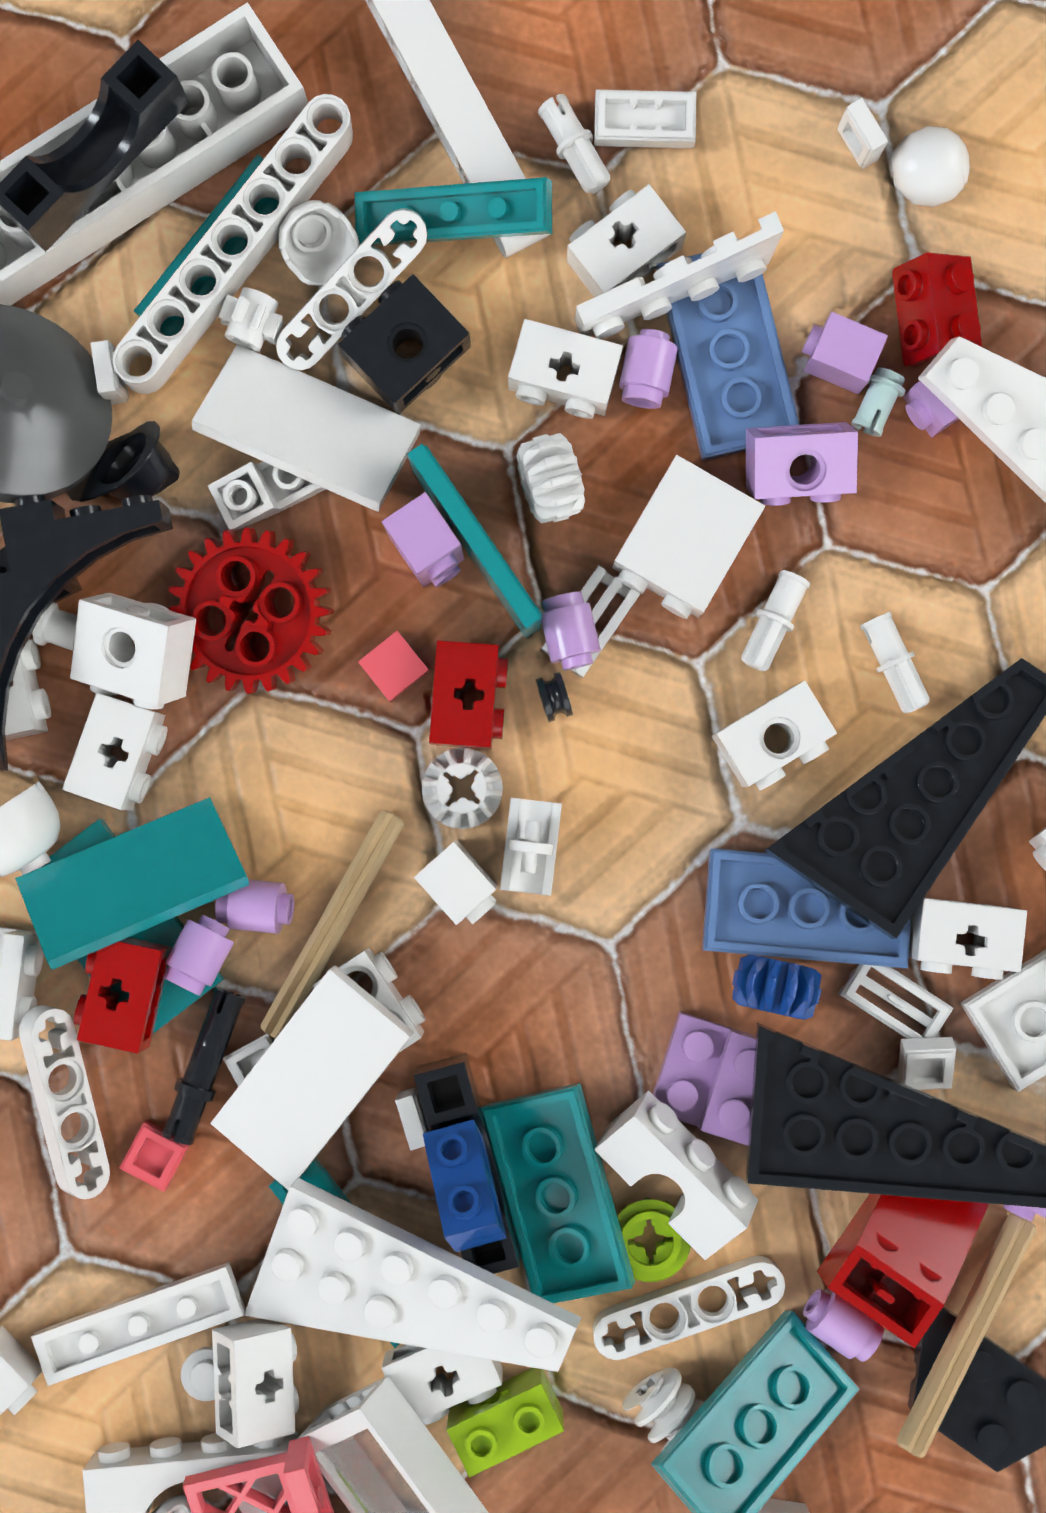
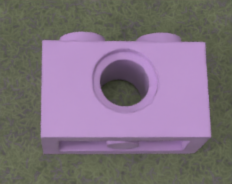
[746,422,858,506]
[381,492,465,588]

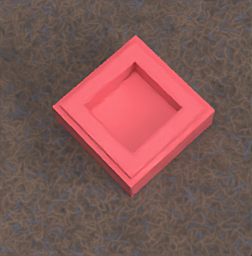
[358,631,429,702]
[119,1120,190,1192]

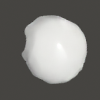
[890,126,970,207]
[279,200,359,286]

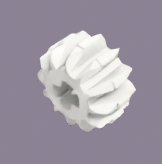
[516,433,585,523]

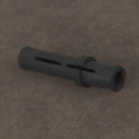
[161,987,246,1145]

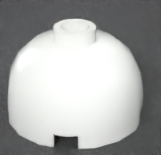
[0,781,61,877]

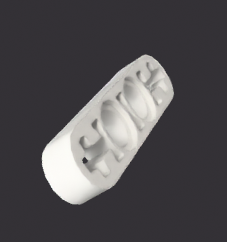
[276,208,427,370]
[19,1005,110,1199]
[592,1256,785,1360]

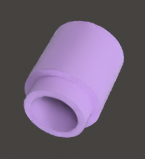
[619,329,678,409]
[541,592,601,671]
[215,879,294,934]
[163,915,234,996]
[803,1288,884,1362]

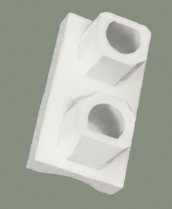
[500,798,562,896]

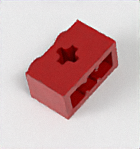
[429,640,508,750]
[74,937,172,1054]

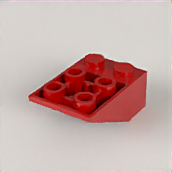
[817,1194,989,1349]

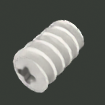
[622,1367,704,1451]

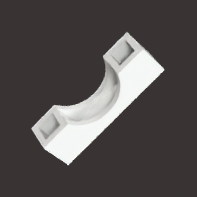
[82,1432,299,1513]

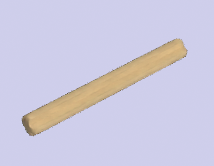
[261,810,404,1038]
[897,1214,1036,1458]

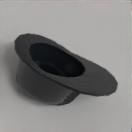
[66,421,180,502]

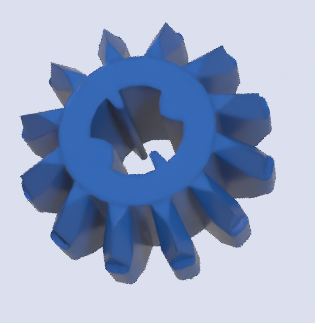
[732,955,822,1020]

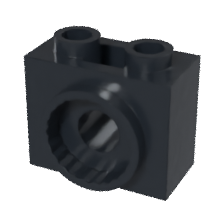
[338,274,471,415]

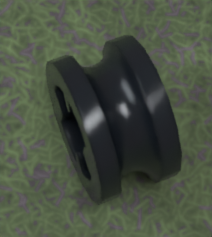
[535,672,573,723]

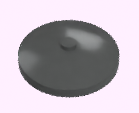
[0,304,112,503]

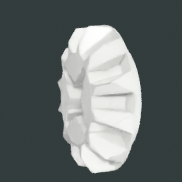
[422,748,503,829]

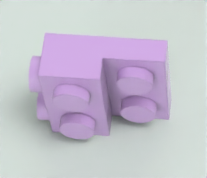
[653,1011,756,1146]

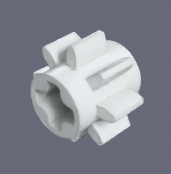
[218,287,284,352]

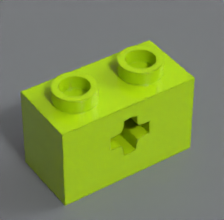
[446,1367,564,1478]

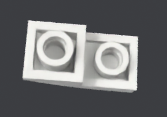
[207,461,326,531]

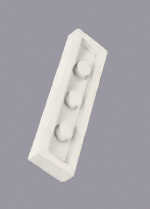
[31,1262,246,1386]

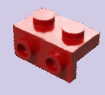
[892,252,982,367]

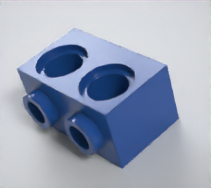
[422,1119,507,1252]

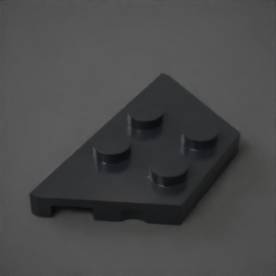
[908,1307,1046,1472]

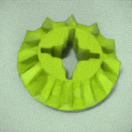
[617,1197,691,1282]

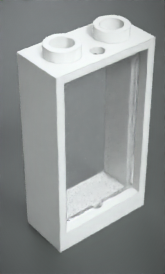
[299,1376,489,1513]

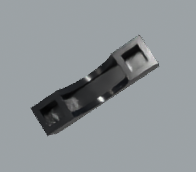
[0,40,190,252]
[414,1053,520,1274]

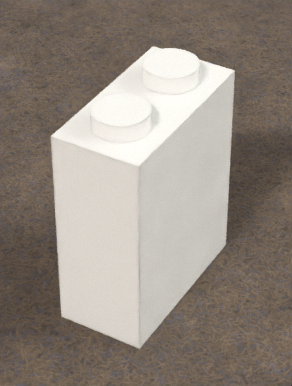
[612,455,765,619]

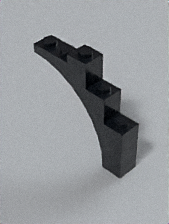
[0,495,173,772]

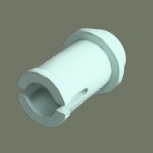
[851,367,906,437]

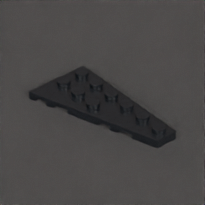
[764,658,1046,939]
[746,1023,1046,1208]

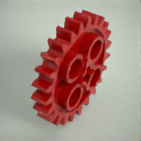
[167,528,334,694]

